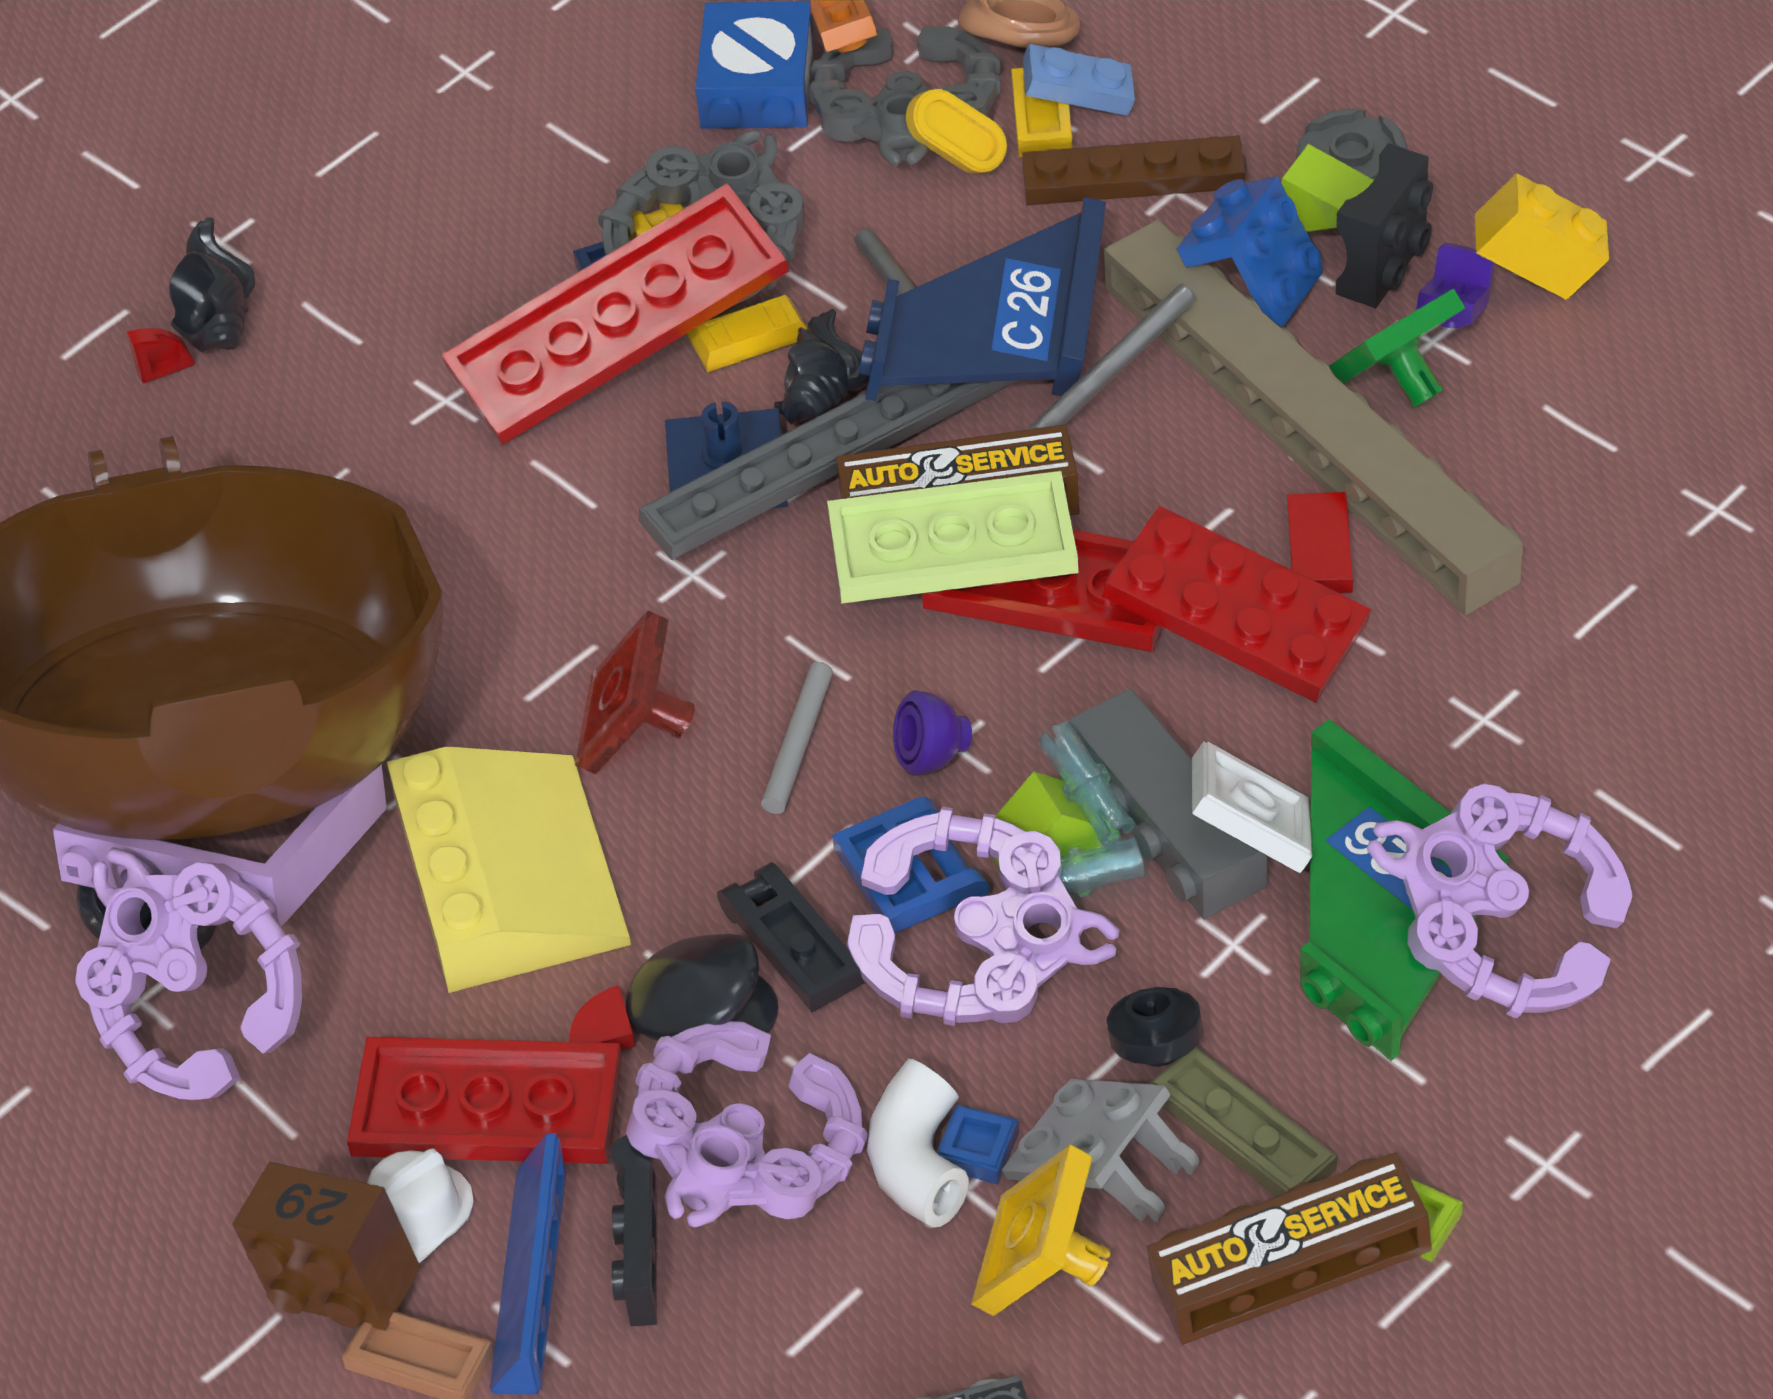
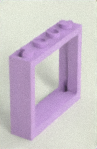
[53,764,387,927]

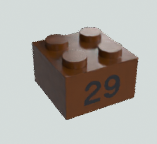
[232,1161,421,1331]

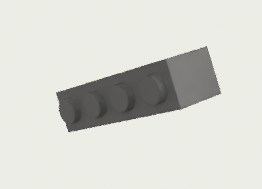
[1066,688,1267,920]

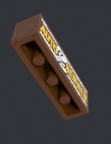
[836,424,1080,515]
[1146,1152,1432,1345]

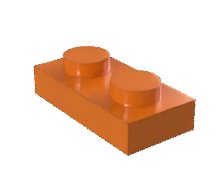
[807,0,877,52]

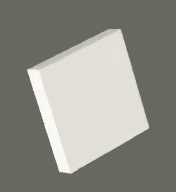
[1192,741,1312,873]

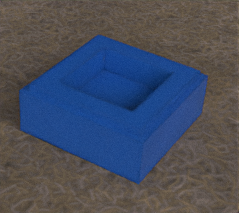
[936,1104,1019,1184]

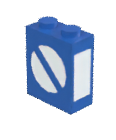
[695,1,815,129]

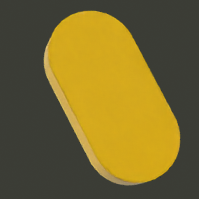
[906,89,1007,174]

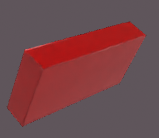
[1287,492,1353,593]

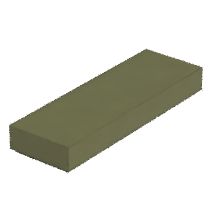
[1149,1047,1337,1197]

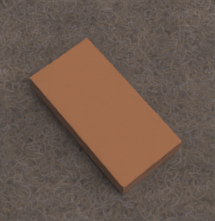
[342,1312,494,1399]

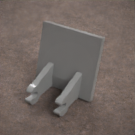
[1001,1078,1200,1222]

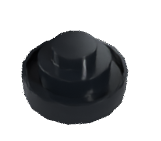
[1106,987,1204,1067]

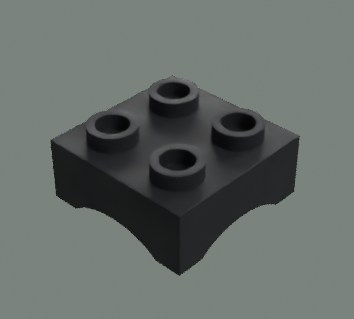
[1336,143,1433,309]

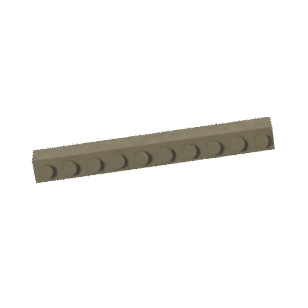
[1104,219,1523,616]

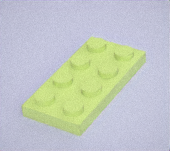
[827,471,1079,604]

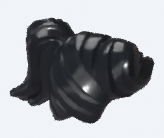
[169,217,255,353]
[774,309,869,425]

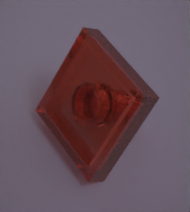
[575,610,695,775]

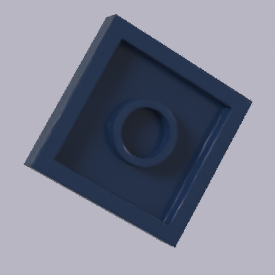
[665,402,788,508]

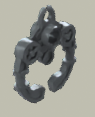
[809,26,1001,166]
[598,129,805,304]

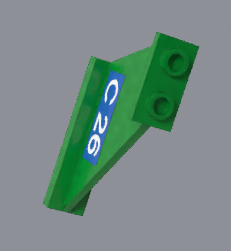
[1300,719,1509,1061]

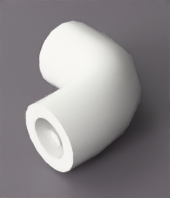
[867,1059,969,1228]

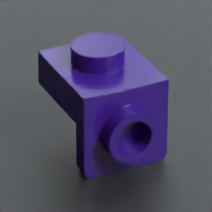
[1416,242,1495,328]

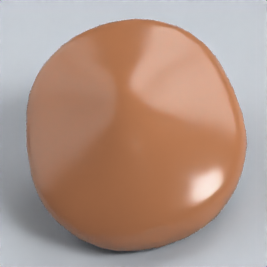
[958,0,1080,48]

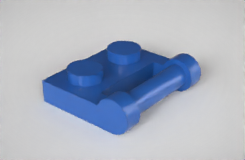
[832,797,990,934]

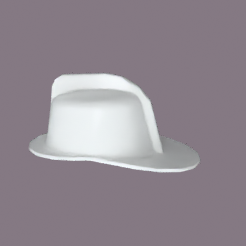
[367,1148,474,1263]

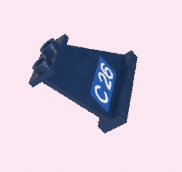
[858,197,1106,401]

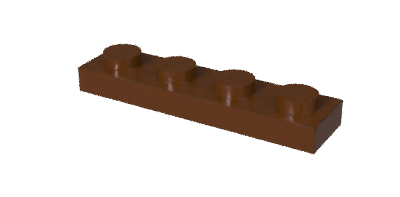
[1022,135,1245,206]

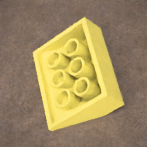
[387,746,631,993]

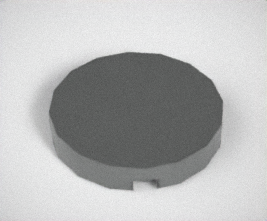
[1297,109,1407,180]

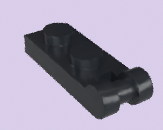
[717,862,865,1013]
[611,1135,658,1327]

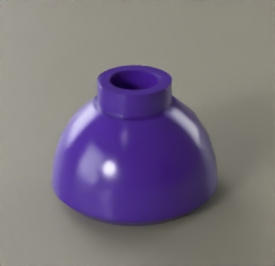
[893,690,972,776]

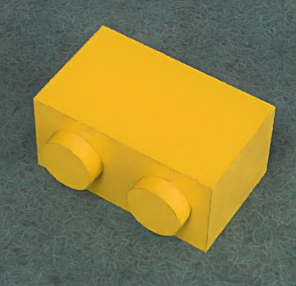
[1475,173,1609,300]

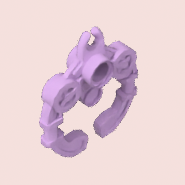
[1367,784,1633,1019]
[847,806,1120,1026]
[75,847,302,1100]
[626,1022,869,1228]

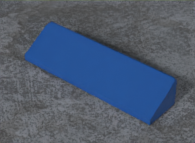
[490,1134,566,1394]

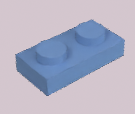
[1022,44,1135,116]

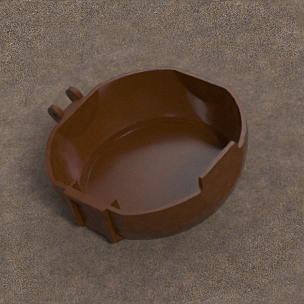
[0,436,443,840]

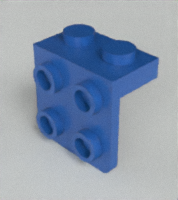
[1176,176,1323,327]

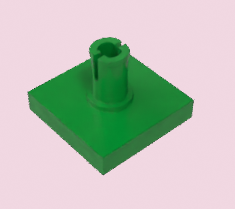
[1329,288,1465,409]

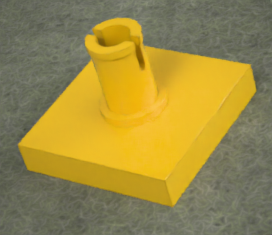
[971,1144,1111,1316]

